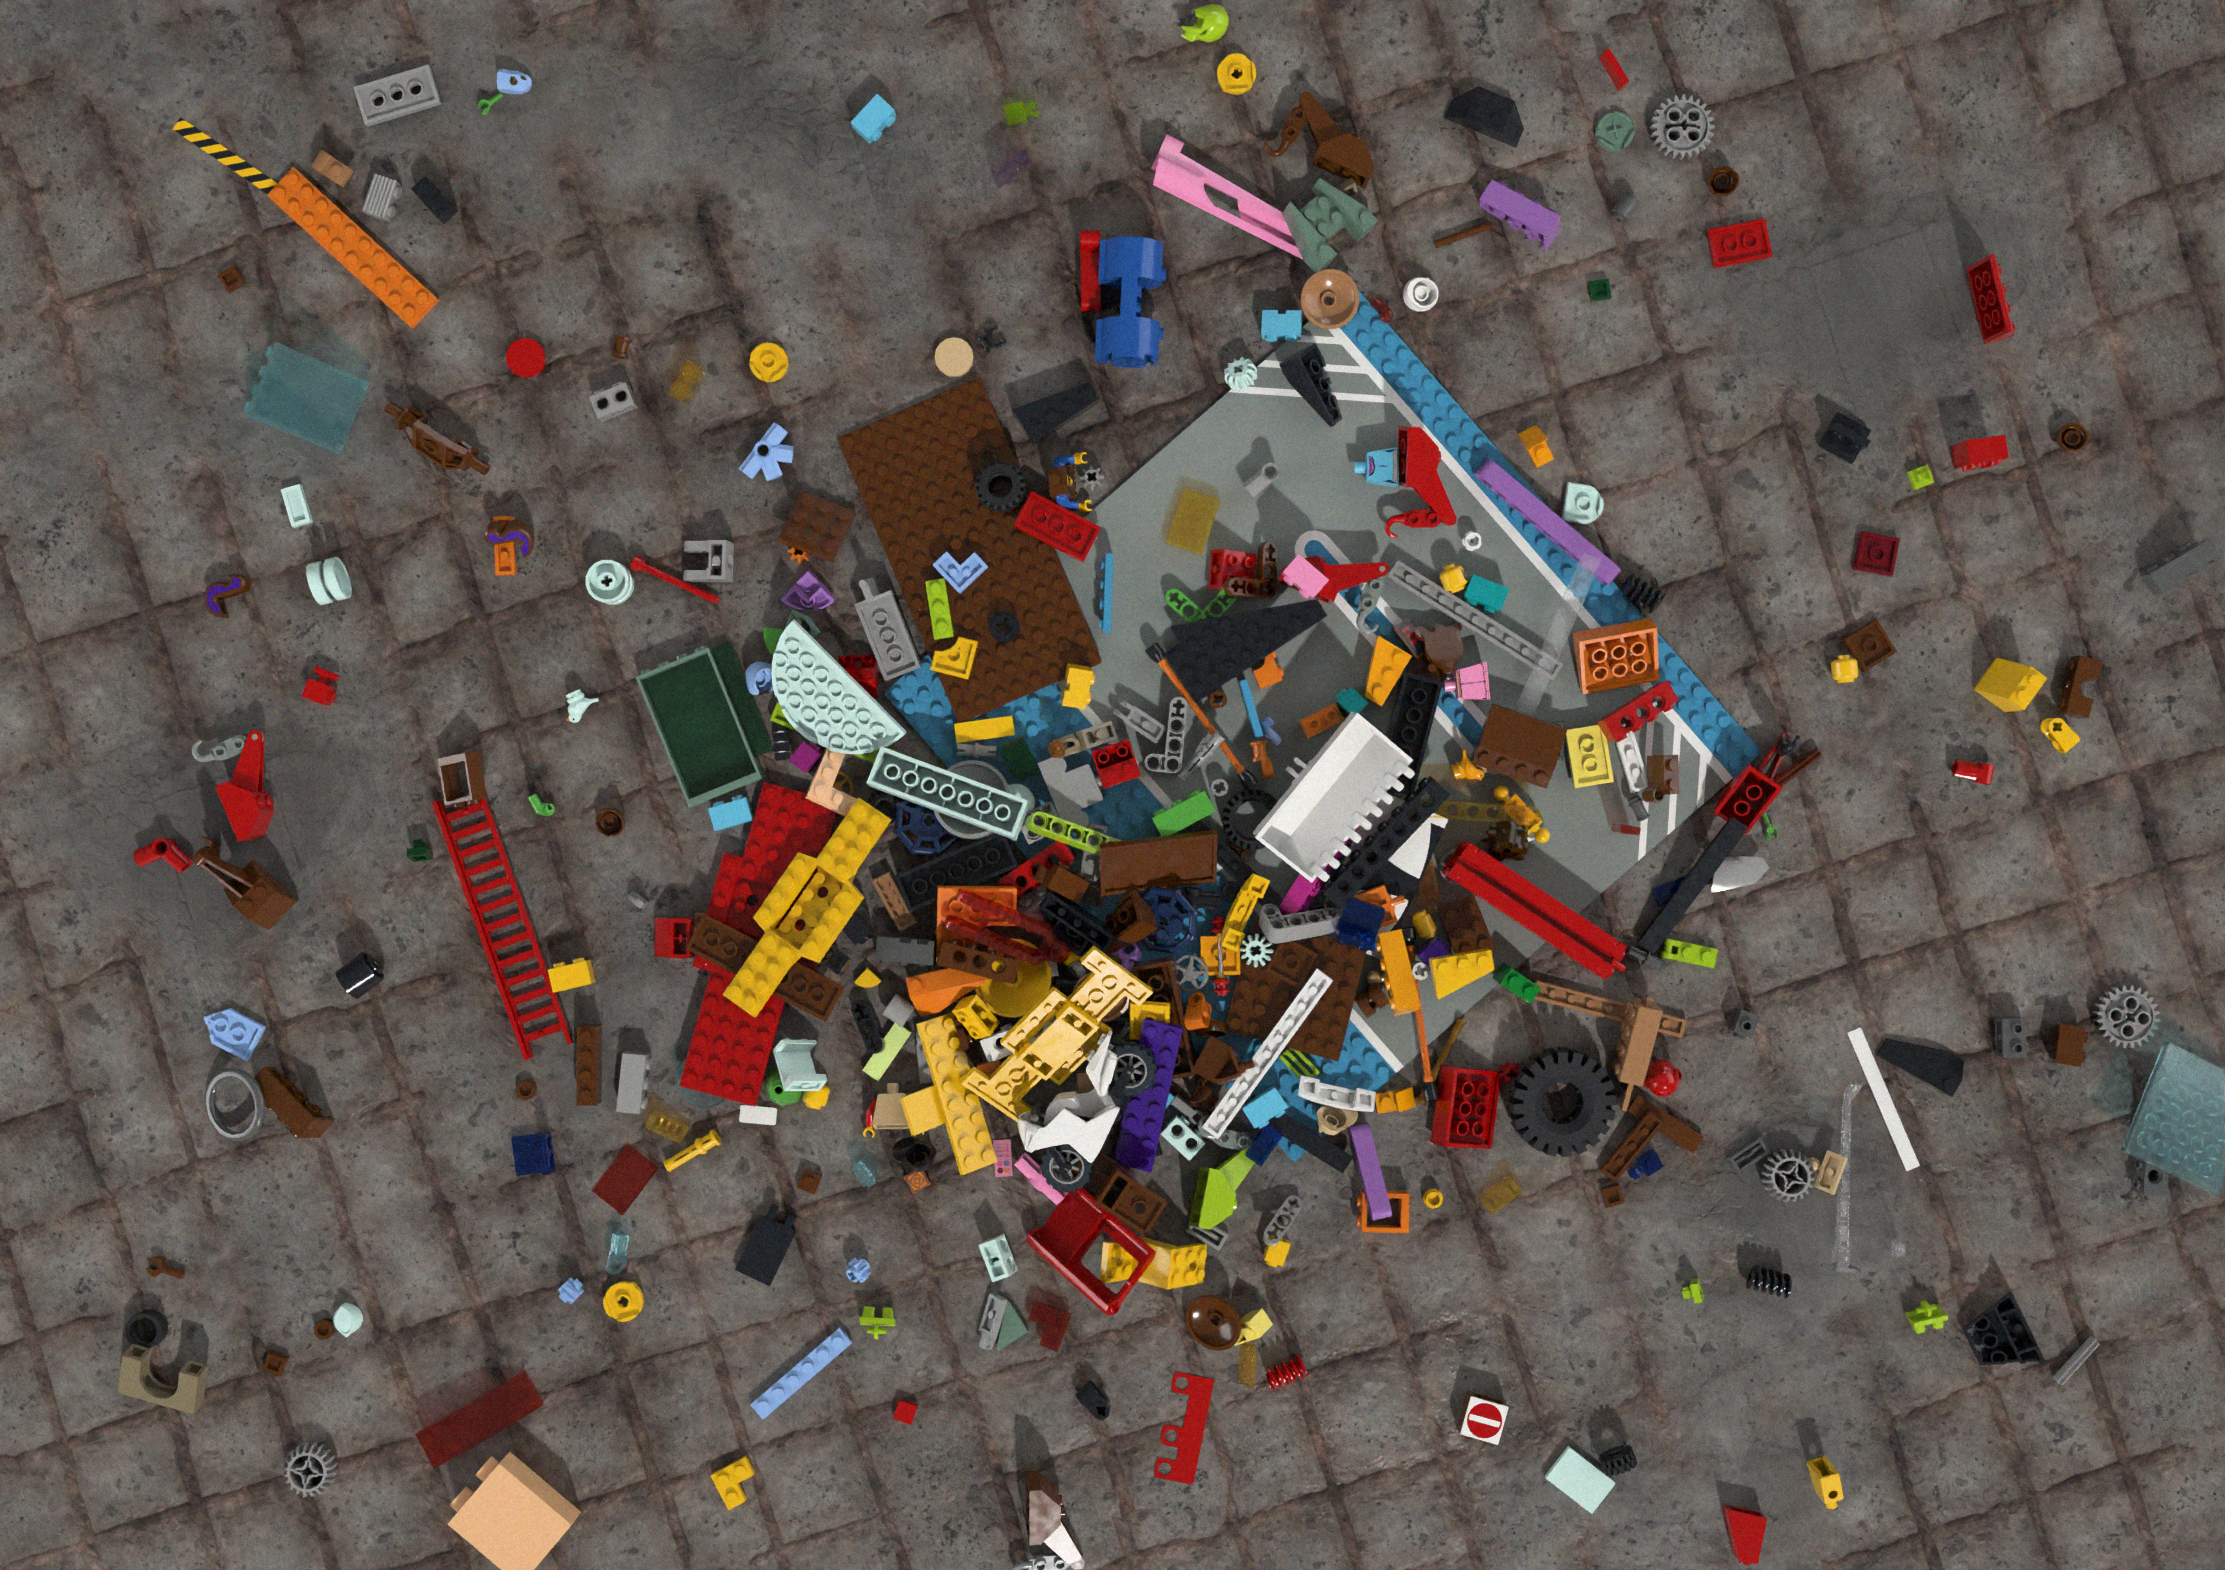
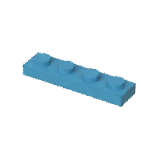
[1099,553,1114,634]

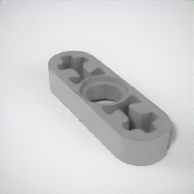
[1263,1195,1302,1246]

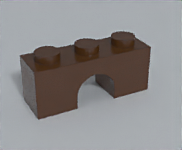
[2058,656,2103,719]

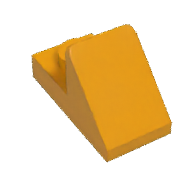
[1518,425,1554,469]
[1375,1087,1416,1114]

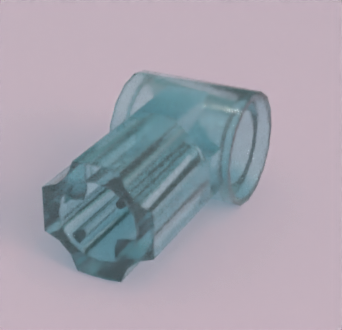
[606,1233,630,1274]

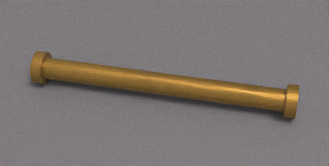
[1415,1017,1467,1105]

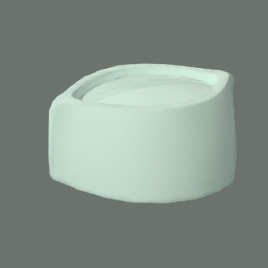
[333,1303,363,1337]

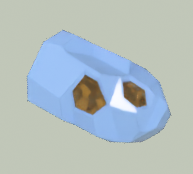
[497,69,532,94]

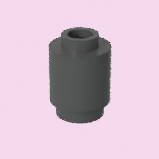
[1611,192,1639,223]

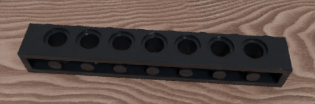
[1321,776,1450,909]

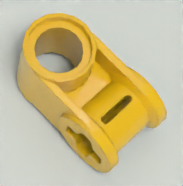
[2040,718,2080,754]

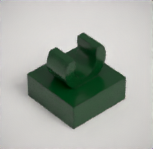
[407,839,433,862]

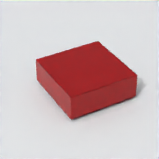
[893,1399,918,1425]

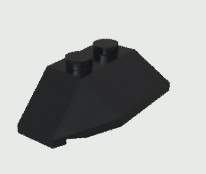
[1444,86,1524,148]
[1040,892,1116,957]

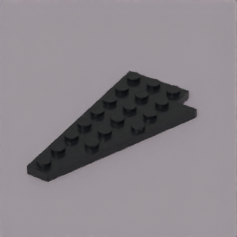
[1164,599,1328,703]

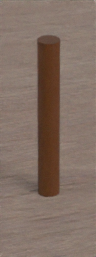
[1434,221,1491,248]

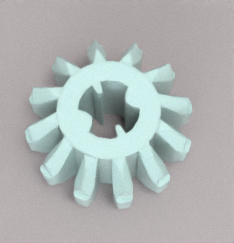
[1224,357,1257,392]
[1240,934,1274,967]

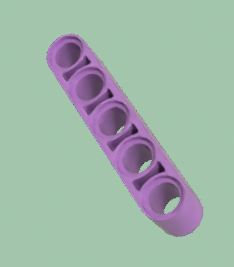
[1348,1122,1392,1221]

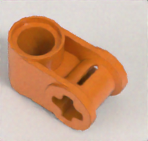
[1184,992,1212,1030]

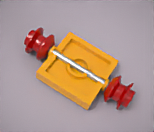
[1200,916,1240,995]

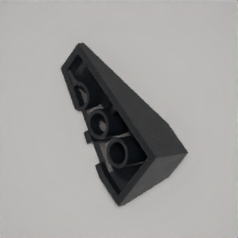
[1279,343,1342,427]
[1876,1038,1964,1097]

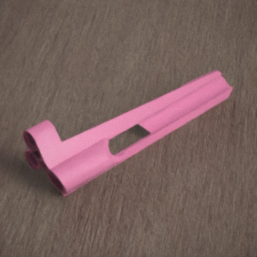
[1151,134,1303,259]

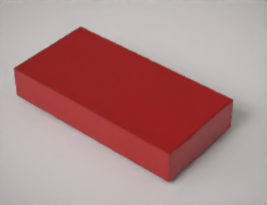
[1599,48,1629,91]

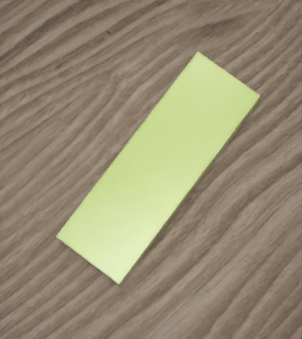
[862,1023,912,1081]

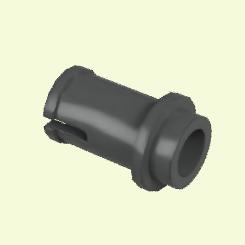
[1628,795,1650,822]

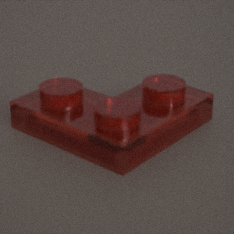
[1028,1300,1072,1352]

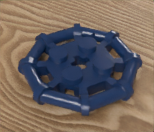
[893,799,961,857]
[1141,885,1199,955]

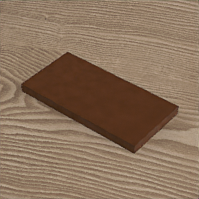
[1099,830,1218,896]

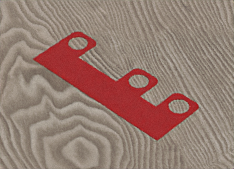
[1154,1372,1214,1485]

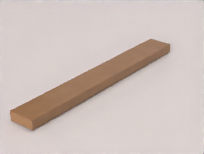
[1534,979,1687,1038]

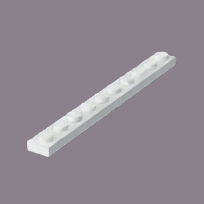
[1202,968,1333,1139]

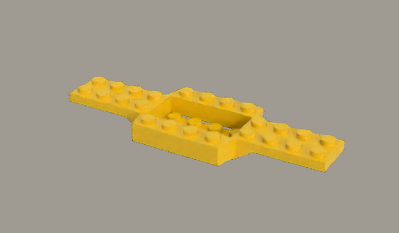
[723,798,891,1017]

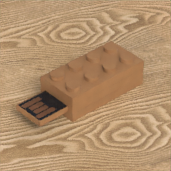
[1611,994,1663,1112]

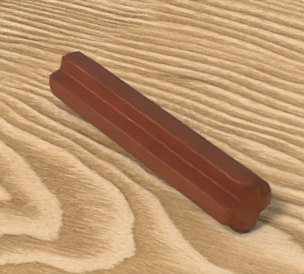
[1773,748,1822,786]

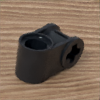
[1075,1381,1111,1420]

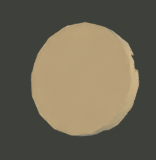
[934,337,974,377]

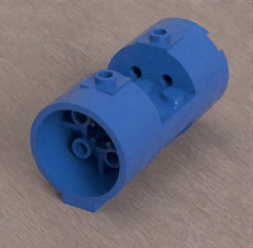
[1095,236,1166,368]

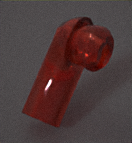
[1370,297,1393,323]

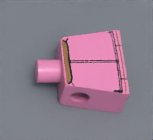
[1443,662,1490,701]

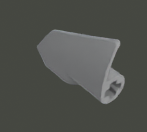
[1710,856,1769,893]

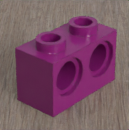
[789,741,823,773]

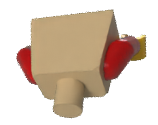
[863,1083,924,1138]

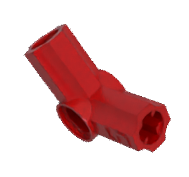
[133,838,193,873]

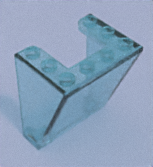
[243,342,370,455]

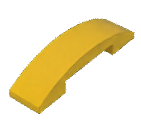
[1220,873,1270,952]

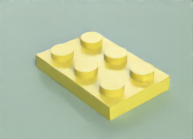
[1565,725,1614,788]

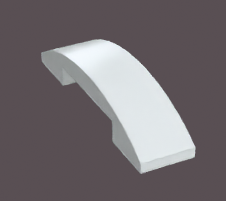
[1298,1075,1376,1112]

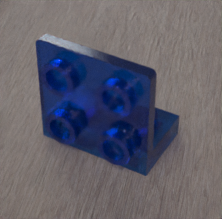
[511,1132,556,1176]

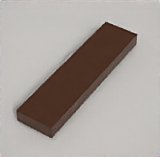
[1627,1094,1704,1153]
[1599,1109,1665,1182]

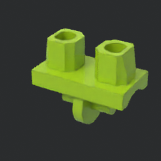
[1905,1300,1948,1334]
[859,1306,896,1340]

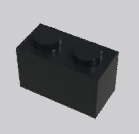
[411,176,458,224]
[842,912,874,945]

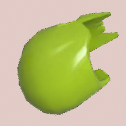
[1181,4,1229,43]

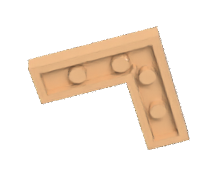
[805,748,857,816]

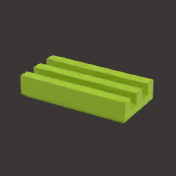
[1279,1048,1320,1079]

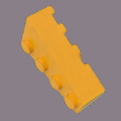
[1375,929,1420,1016]

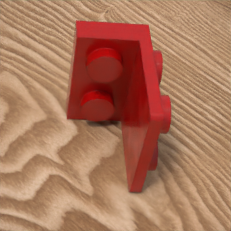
[1208,549,1256,593]

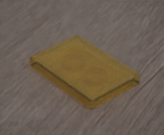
[1165,488,1221,556]

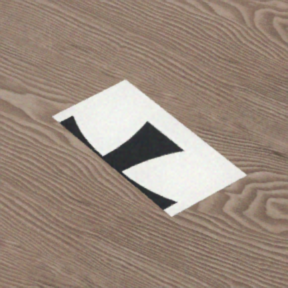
[1324,794,1448,959]

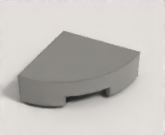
[628,891,648,909]

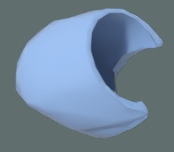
[745,661,774,695]

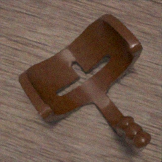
[1189,1077,1236,1110]

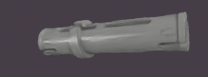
[1177,731,1225,782]

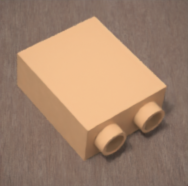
[448,1452,581,1570]

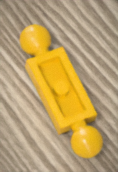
[1493,785,1550,843]

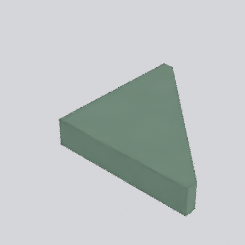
[996,1300,1029,1351]

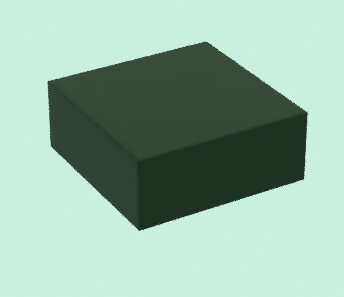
[1588,278,1612,302]

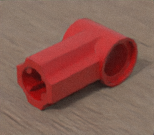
[1951,759,1995,785]

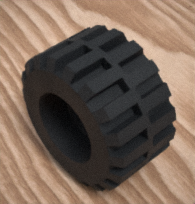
[975,461,1026,513]

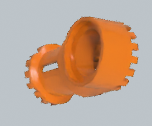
[1249,740,1274,779]

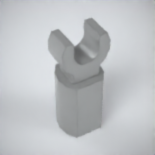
[1170,1094,1204,1125]

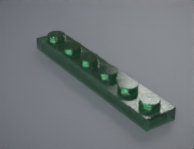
[711,641,774,757]

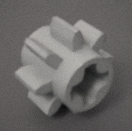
[1080,465,1104,491]

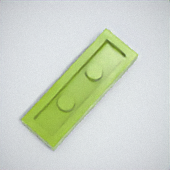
[925,578,954,640]

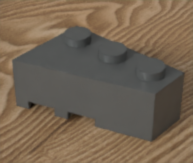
[875,935,936,967]

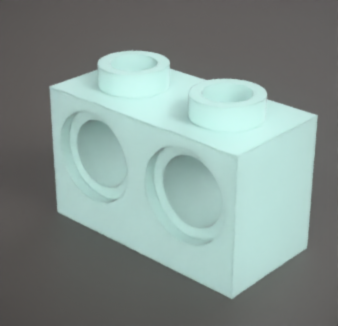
[1160,1114,1205,1161]
[978,1234,1018,1282]

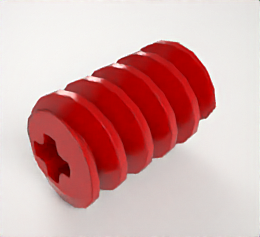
[1265,1354,1309,1392]

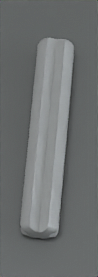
[2053,1336,2100,1385]

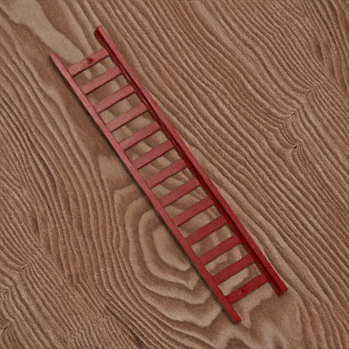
[432,798,574,1060]

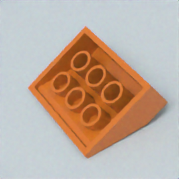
[1573,618,1659,694]

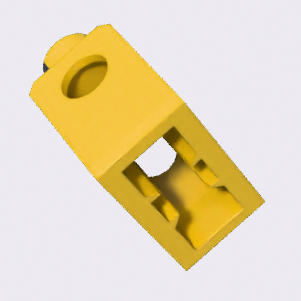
[1806,1456,1844,1509]

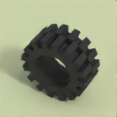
[867,790,900,825]
[1598,1445,1638,1476]

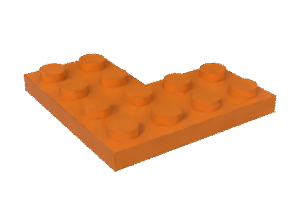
[936,886,1017,963]

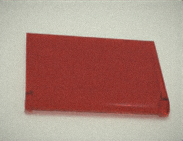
[592,1144,659,1215]

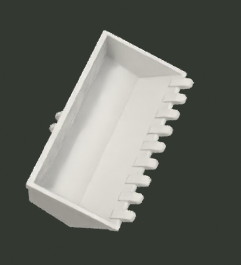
[1252,712,1415,883]

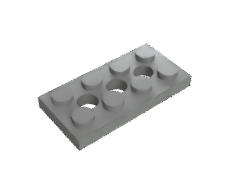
[353,65,442,127]

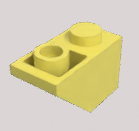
[1234,1308,1273,1346]

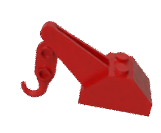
[1385,426,1457,538]

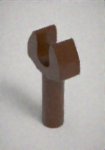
[146,1256,185,1280]

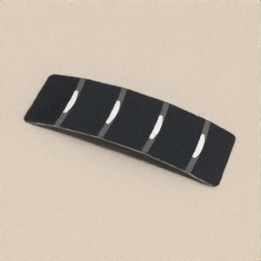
[772,721,791,761]

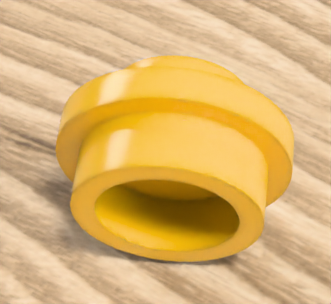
[1423,1188,1443,1209]

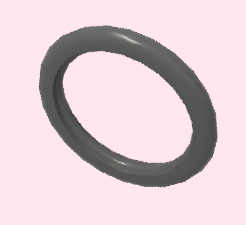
[205,1068,265,1141]

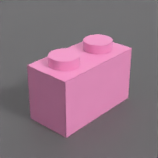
[1282,554,1329,600]

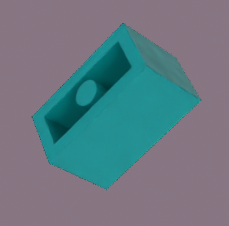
[1461,574,1510,614]
[1334,687,1368,716]

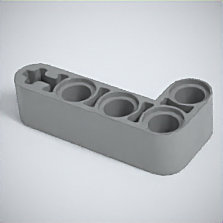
[1144,697,1188,773]
[1259,904,1341,944]

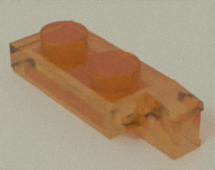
[1418,858,1440,914]

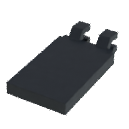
[735,1204,797,1286]

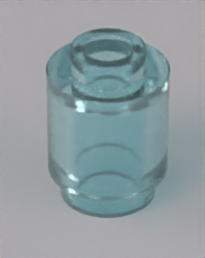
[851,1158,879,1188]

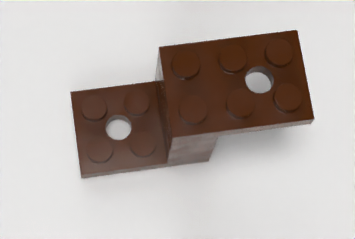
[1067,1150,1168,1236]

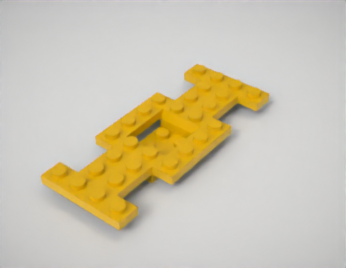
[961,946,1153,1122]

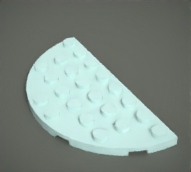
[771,619,907,754]

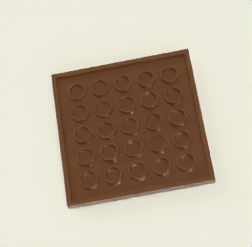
[1226,916,1368,1061]

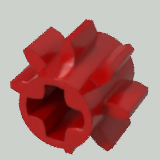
[1497,1060,1520,1083]

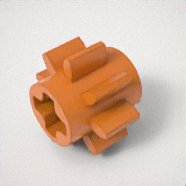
[787,547,809,564]

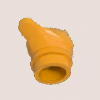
[1451,748,1485,781]

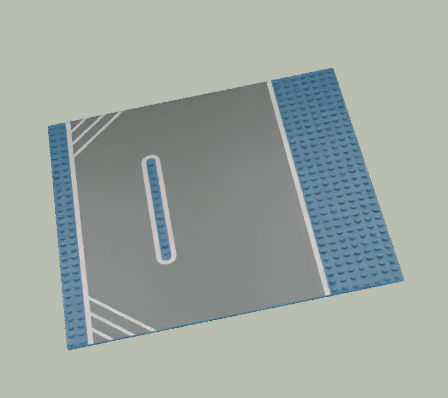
[885,290,1761,1161]

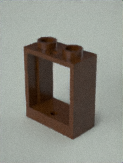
[437,752,487,808]

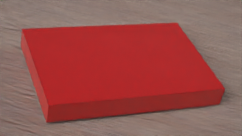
[1706,218,1773,269]

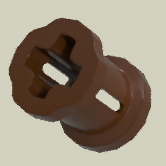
[610,335,632,360]
[1209,691,1227,709]

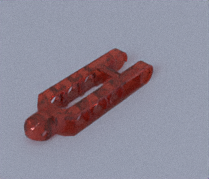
[943,889,1070,965]

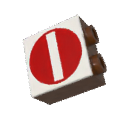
[1457,1391,1509,1445]

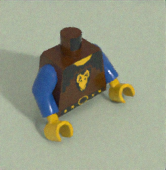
[1047,452,1092,513]

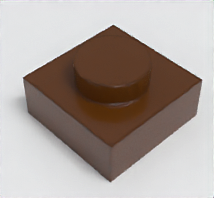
[797,1168,823,1194]

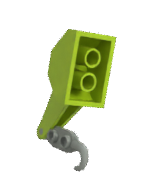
[1189,1115,1266,1230]

